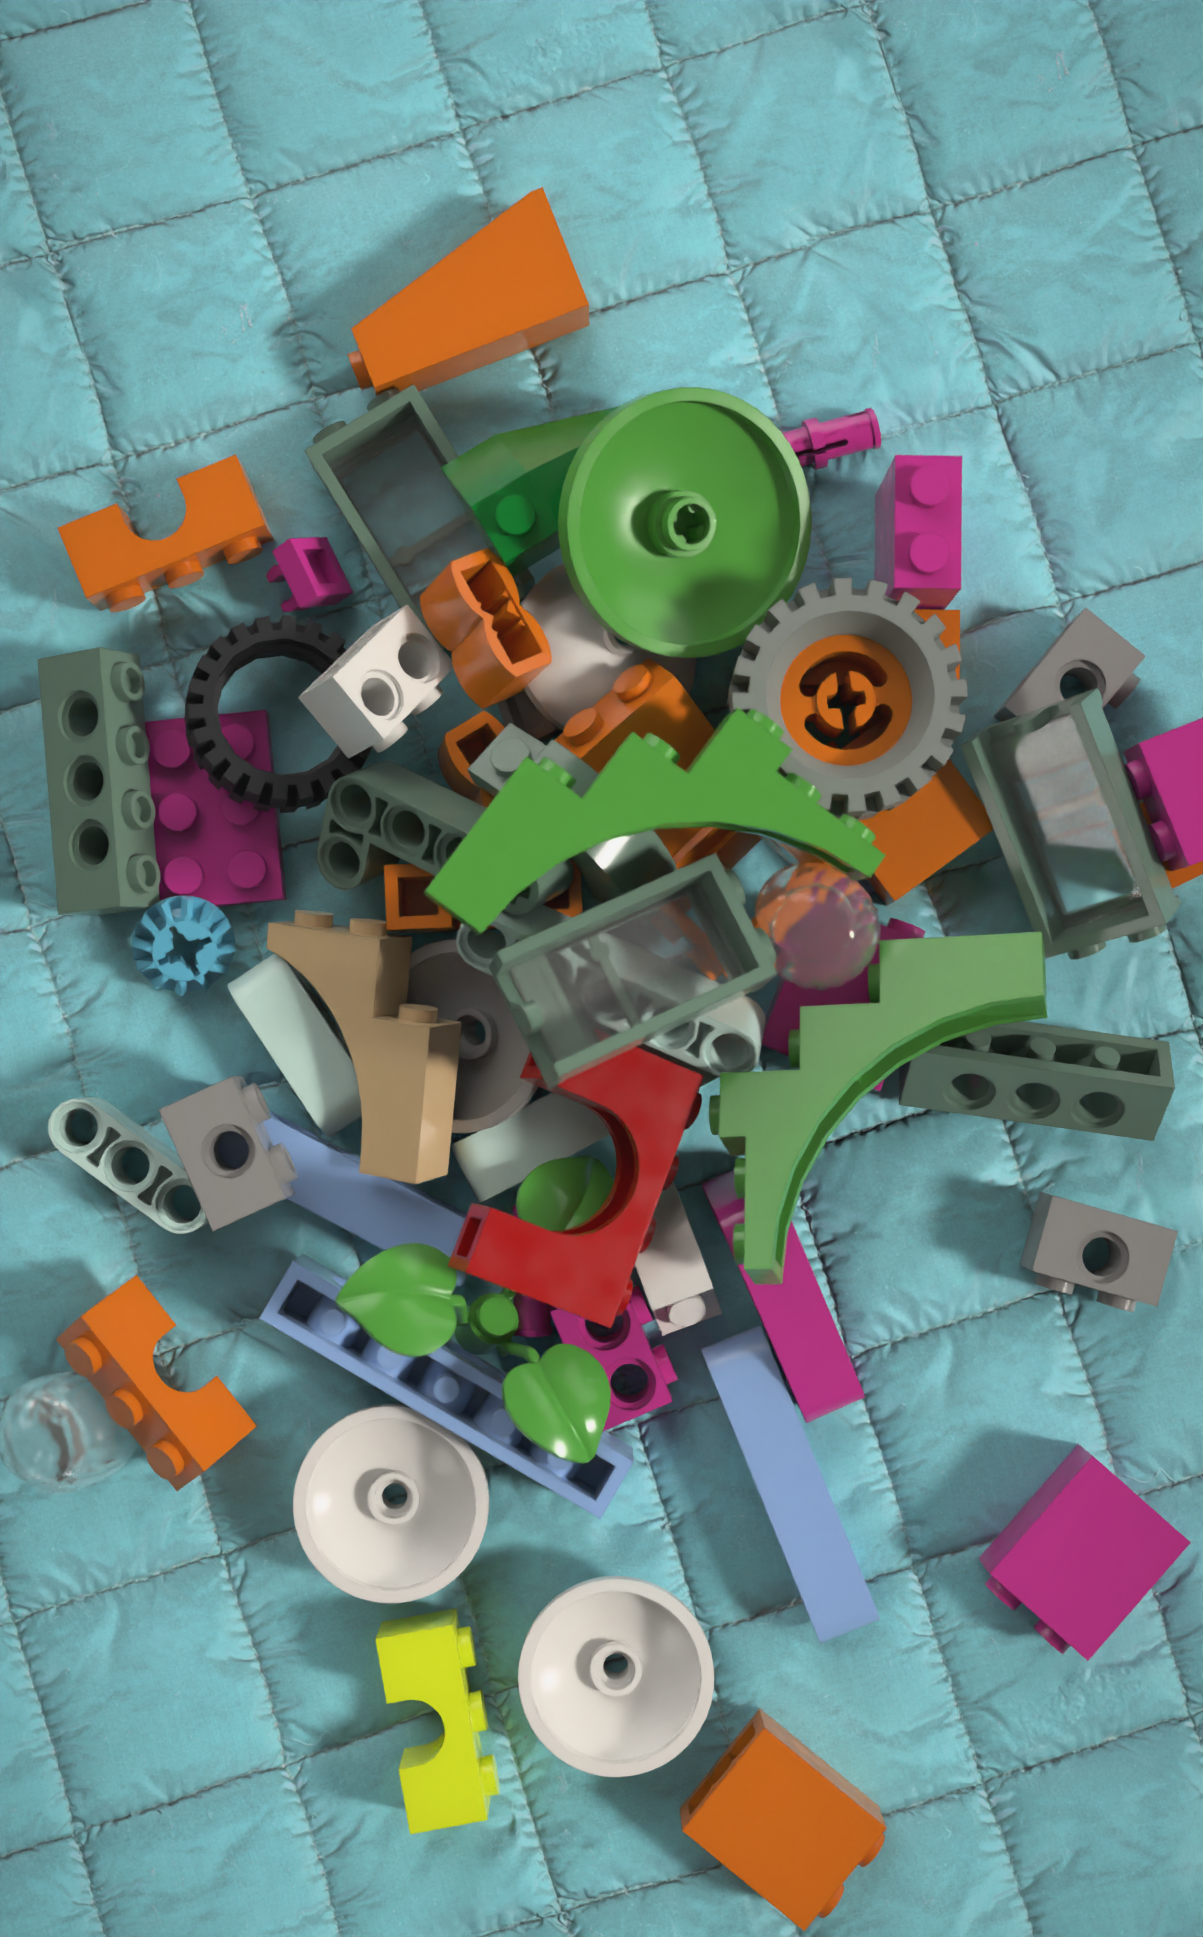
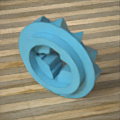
[132,896,236,997]

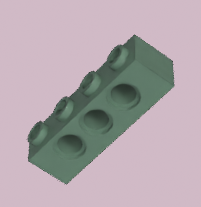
[38,647,160,916]
[899,1021,1175,1141]

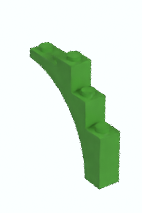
[423,707,886,935]
[709,932,1047,1285]

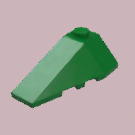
[441,406,620,577]

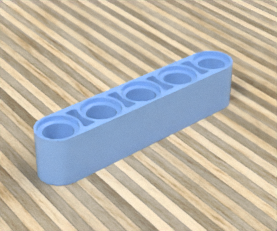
[219,1110,468,1287]
[701,1325,880,1644]

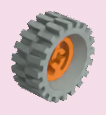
[727,577,968,821]

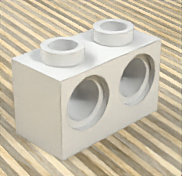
[298,604,453,758]

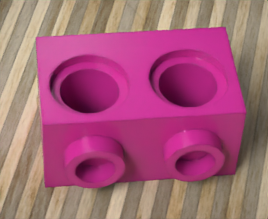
[550,1285,678,1431]

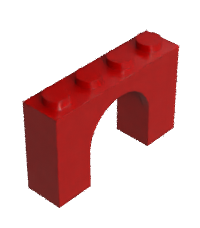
[448,1028,704,1328]

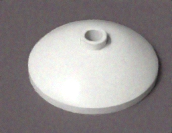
[521,563,696,731]
[293,1404,489,1603]
[518,1576,714,1777]

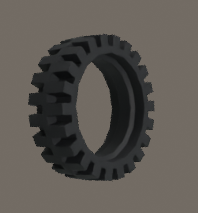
[184,615,372,813]

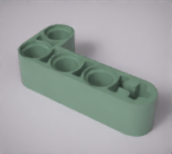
[317,761,574,915]

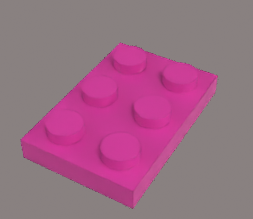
[145,710,287,907]

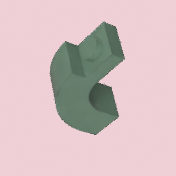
[467,723,678,929]

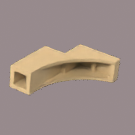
[266,910,462,1184]

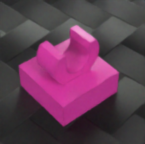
[266,537,353,612]

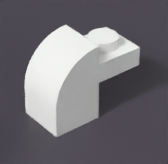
[635,1181,722,1336]

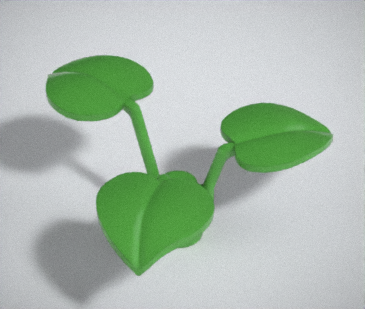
[335,1155,614,1464]

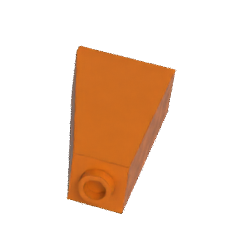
[347,187,589,396]

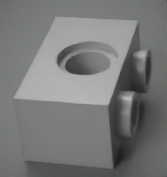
[994,608,1145,722]
[159,1076,298,1231]
[1020,1192,1178,1312]

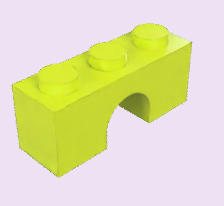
[375,1608,500,1835]

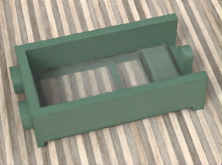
[304,384,535,649]
[960,688,1181,960]
[488,853,778,1089]

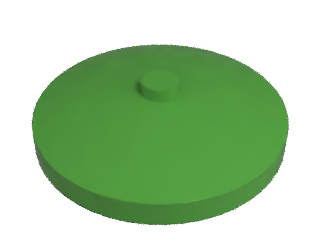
[558,387,812,658]

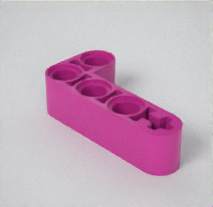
[701,1170,865,1423]

